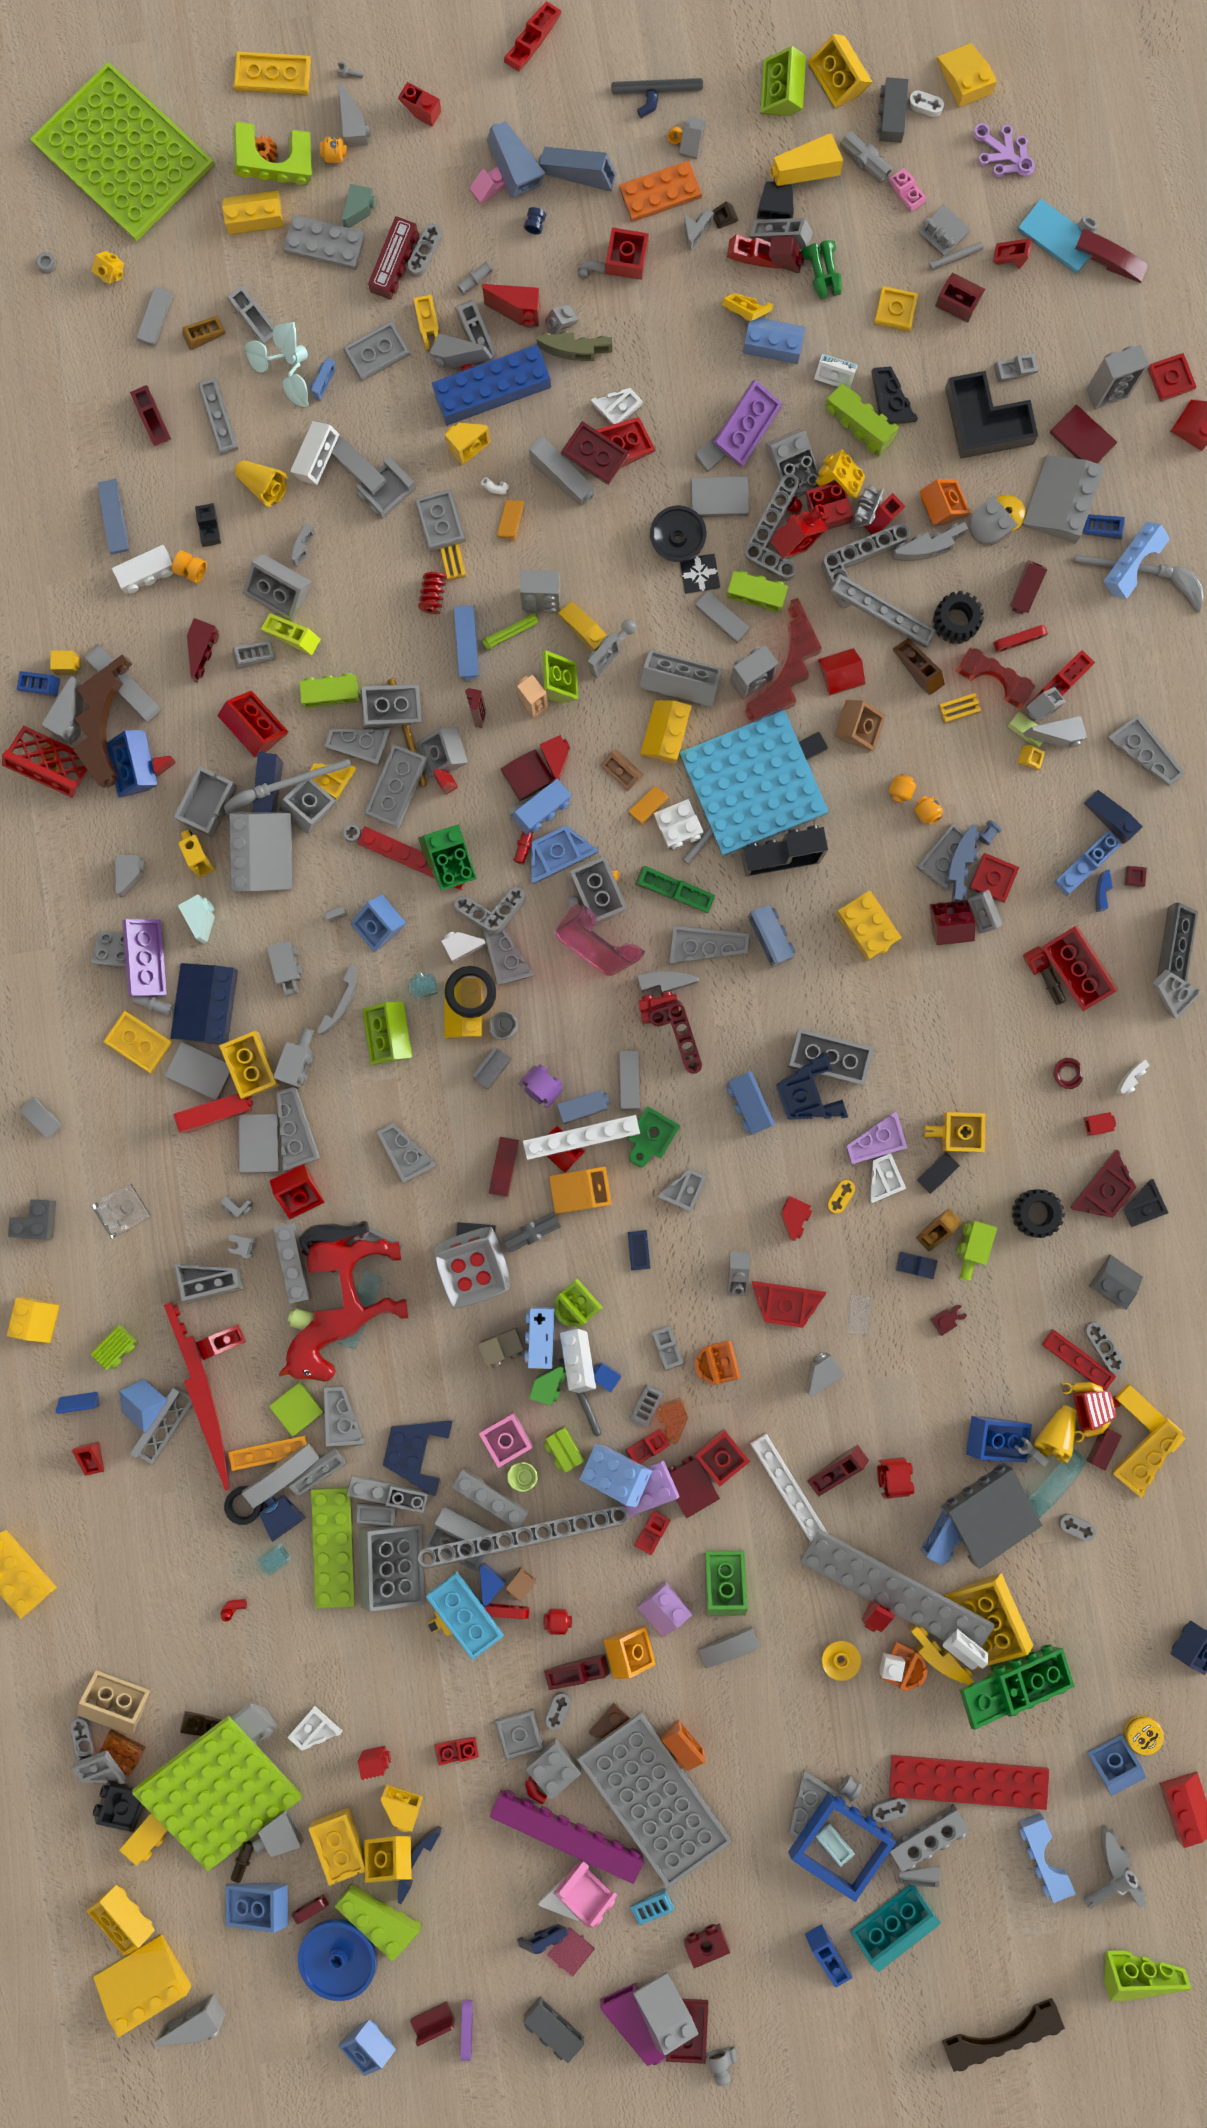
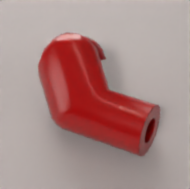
[220,1599,247,1622]
[525,1776,547,1805]

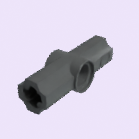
[502,1212,561,1253]

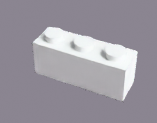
[290,421,340,485]
[112,545,173,594]
[560,1329,596,1393]

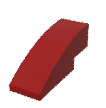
[727,234,784,269]

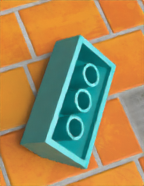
[850,1885,941,1972]

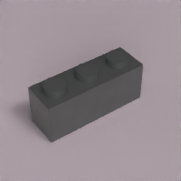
[877,77,909,143]
[524,1996,584,2063]

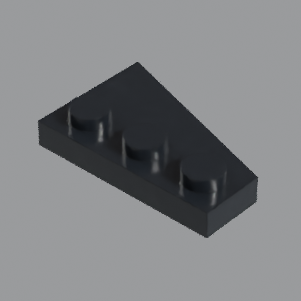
[871,366,918,424]

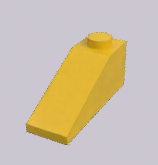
[558,601,607,652]

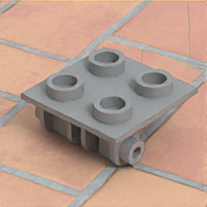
[918,205,970,256]
[849,485,884,530]
[91,931,126,968]

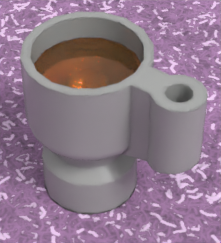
[707,2046,738,2086]

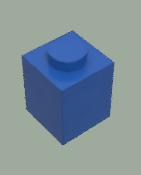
[593,1362,622,1392]

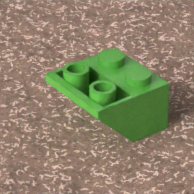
[529,1364,566,1406]

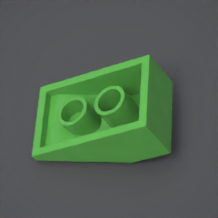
[705,1551,748,1616]

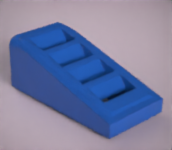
[1084,514,1125,539]
[16,671,60,697]

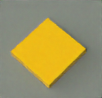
[874,286,919,332]

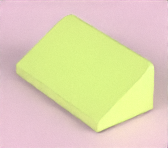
[1007,711,1043,748]

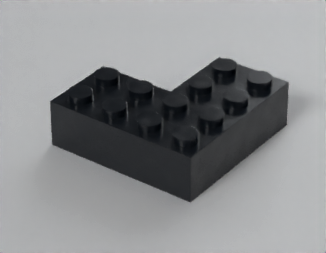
[945,371,1038,459]
[741,825,828,877]

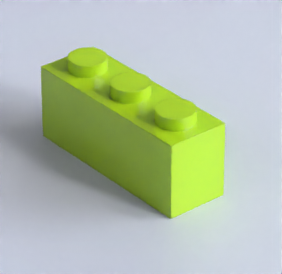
[726,570,788,613]
[299,673,361,708]

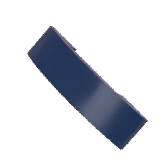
[397,1826,442,1904]

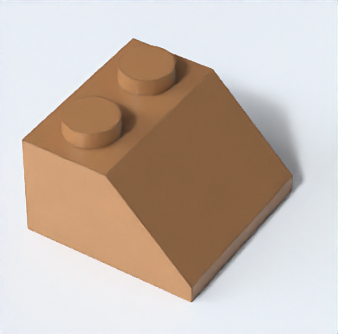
[835,700,885,751]

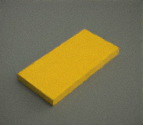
[234,51,311,95]

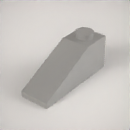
[338,83,370,147]
[750,218,813,249]
[454,300,497,363]
[429,333,492,368]
[1023,716,1087,748]

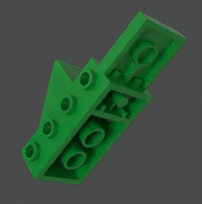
[959,1644,1075,1730]

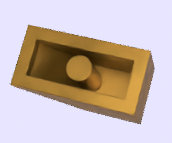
[916,1208,962,1251]

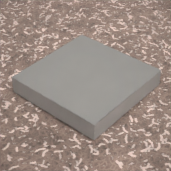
[495,1709,544,1760]

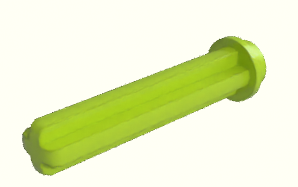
[481,614,539,651]

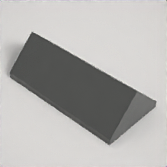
[1157,903,1198,982]

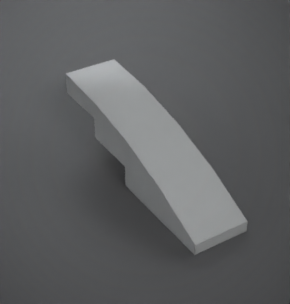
[331,436,387,494]
[242,1442,320,1508]

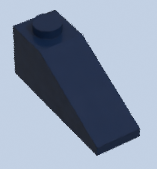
[1084,790,1143,844]

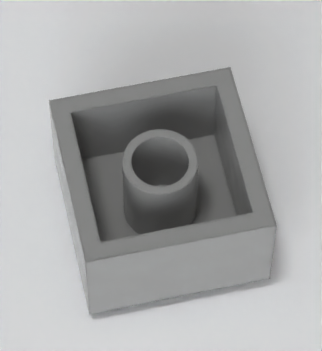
[525,1737,582,1800]

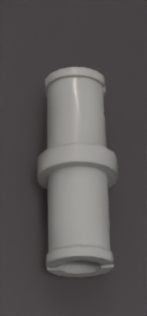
[457,261,493,295]
[132,996,173,1016]

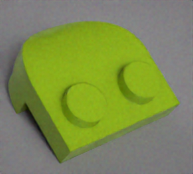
[554,1278,603,1327]

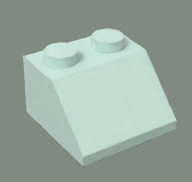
[178,895,215,944]

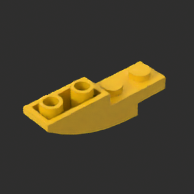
[908,1624,974,1685]

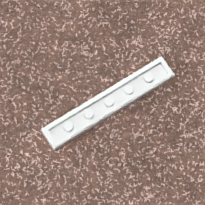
[750,1433,827,1542]

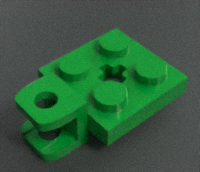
[628,1106,680,1168]

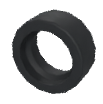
[224,1486,263,1525]

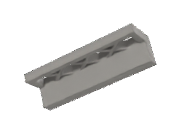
[130,1386,192,1465]

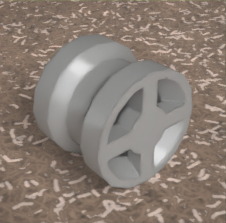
[838,1775,862,1801]

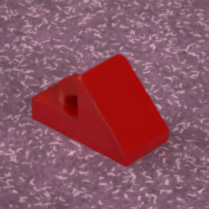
[993,238,1032,269]

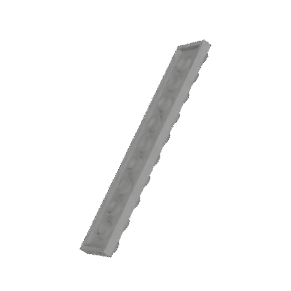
[800,1529,994,1647]

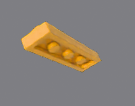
[228,1435,307,1471]

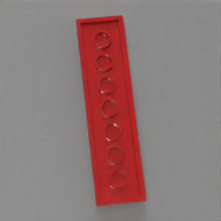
[889,1755,1049,1810]

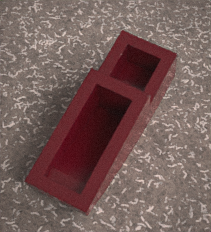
[130,385,171,446]
[544,1654,610,1690]

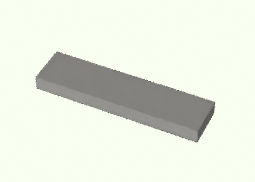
[198,378,239,455]

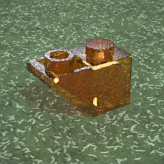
[657,1397,688,1444]

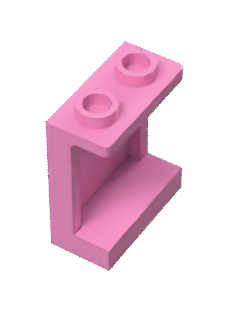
[553,1861,617,1928]

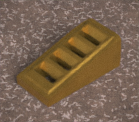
[182,316,225,350]

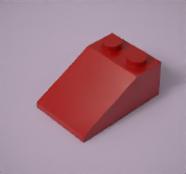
[482,284,540,328]
[596,417,656,468]

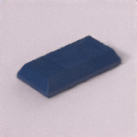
[628,1230,651,1270]

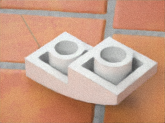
[1116,1060,1150,1095]

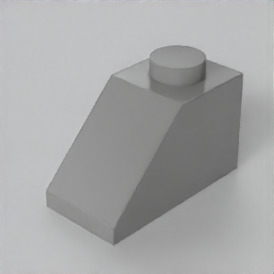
[115,855,146,896]

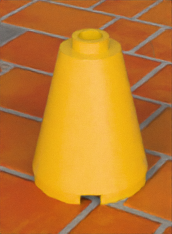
[235,460,288,507]

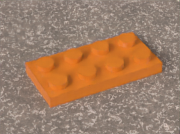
[619,160,702,222]

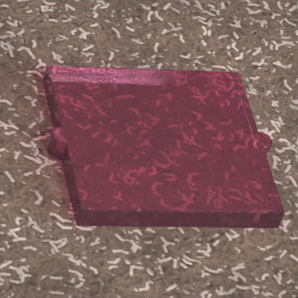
[548,1927,595,1977]

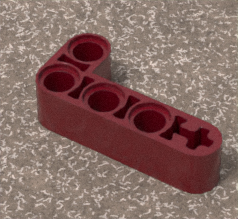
[648,999,702,1074]

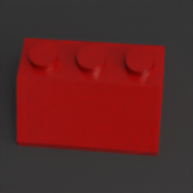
[217,690,288,758]
[1159,1771,1207,1848]

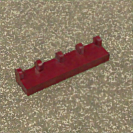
[465,688,486,728]

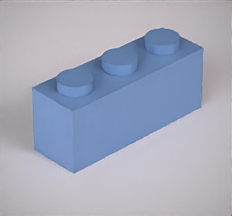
[512,779,572,835]

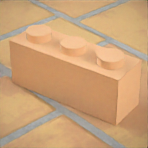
[517,674,548,718]

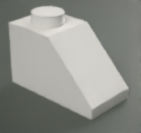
[441,932,487,963]

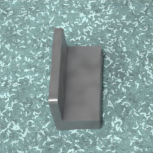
[472,1046,511,1089]

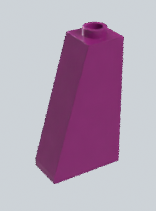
[600,1983,666,2066]

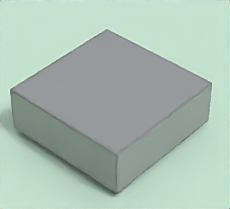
[325,906,348,922]

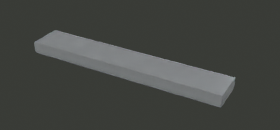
[829,574,936,647]

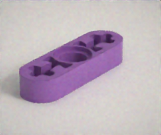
[461,2000,473,2061]

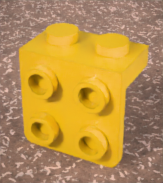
[816,449,865,499]

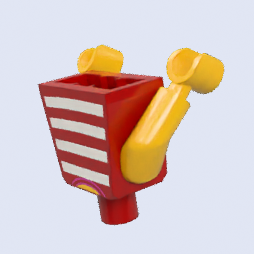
[1061,1382,1121,1442]

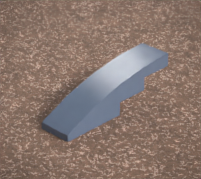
[98,479,129,555]

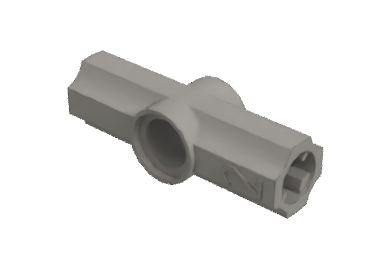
[840,131,892,182]

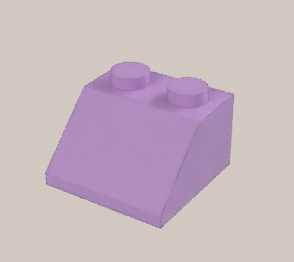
[637,1580,692,1637]

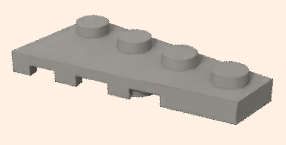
[276,1086,321,1171]

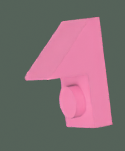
[470,166,506,204]

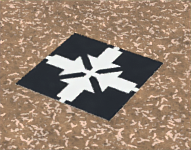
[680,553,720,594]

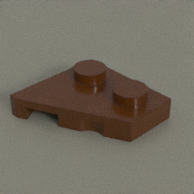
[589,1703,630,1738]

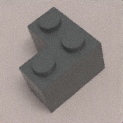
[8,1199,56,1239]

